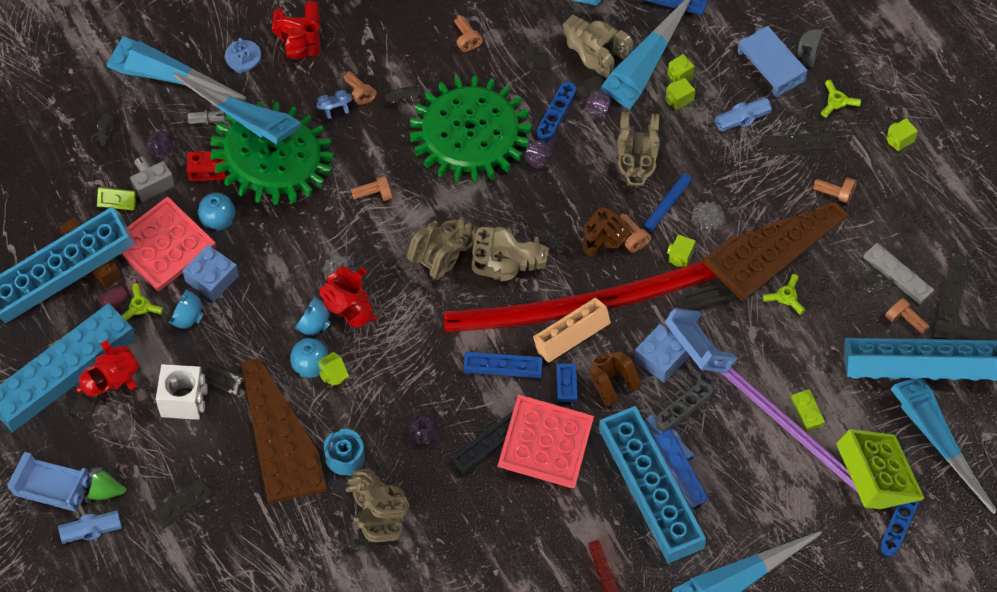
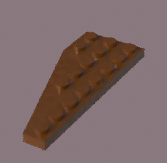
[703,202,848,301]
[241,359,327,504]

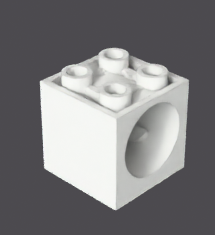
[156,364,208,420]

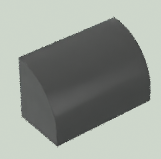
[797,29,823,68]

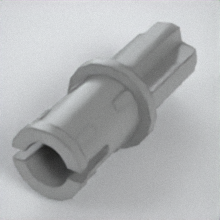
[188,110,225,124]

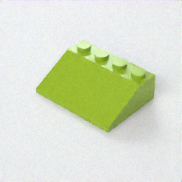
[836,429,924,509]

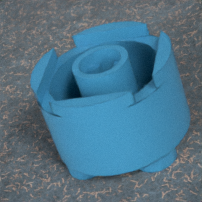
[324,429,365,476]

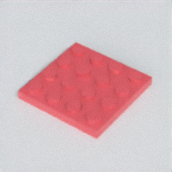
[120,196,217,292]
[497,394,594,489]

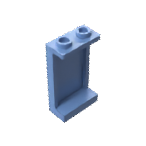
[738,26,807,98]
[664,308,738,373]
[7,452,92,512]

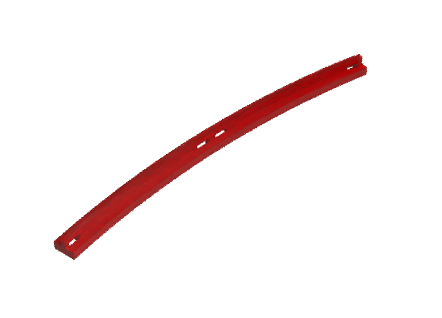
[444,261,717,332]

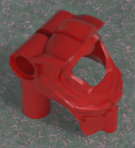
[271,1,321,59]

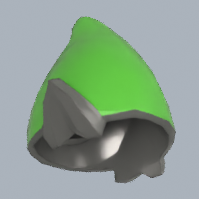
[83,467,126,503]

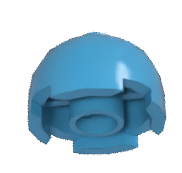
[198,193,236,231]
[168,290,204,329]
[295,297,331,335]
[290,338,328,378]

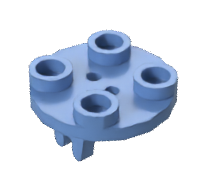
[225,38,261,73]
[316,90,352,119]

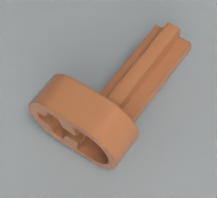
[454,15,483,52]
[343,71,377,105]
[351,176,393,201]
[813,177,857,204]
[620,213,651,253]
[885,298,930,334]

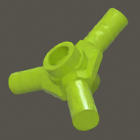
[821,80,861,117]
[763,274,805,315]
[122,283,164,321]

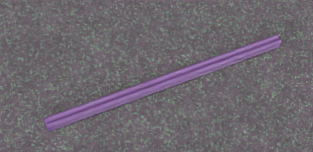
[720,367,858,493]

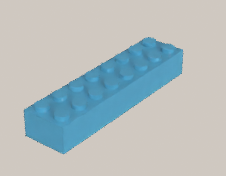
[0,206,136,323]
[0,303,136,433]
[843,338,997,381]
[599,406,706,564]

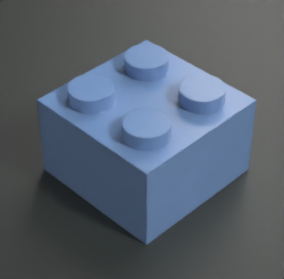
[182,245,239,302]
[634,324,689,383]

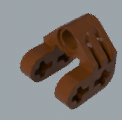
[583,208,630,256]
[589,352,642,407]

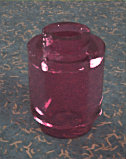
[98,285,129,309]

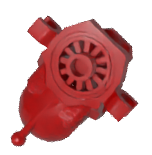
[320,265,378,328]
[76,340,140,397]

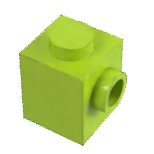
[668,54,695,82]
[665,77,695,110]
[886,118,918,151]
[667,234,696,267]
[317,352,349,386]

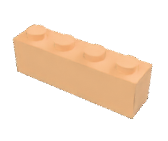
[533,298,611,363]

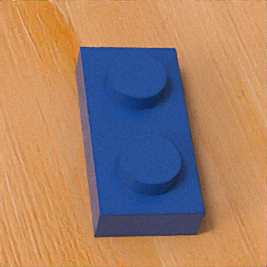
[556,364,577,402]

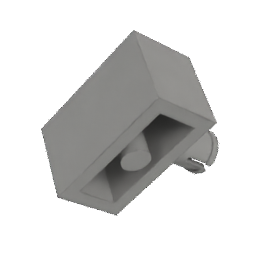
[130,156,175,202]

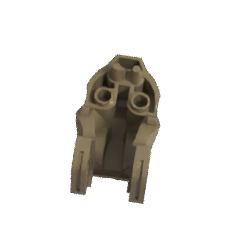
[563,15,633,78]
[617,112,660,187]
[407,217,476,280]
[472,227,549,281]
[345,468,409,542]

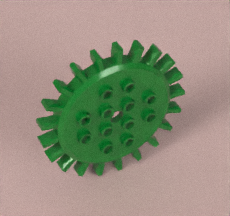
[410,76,531,183]
[210,101,333,205]

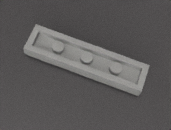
[863,243,934,305]

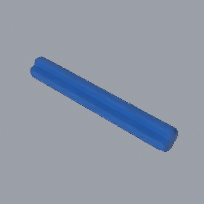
[644,174,691,232]

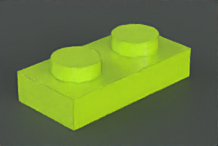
[97,187,137,210]
[791,389,825,432]

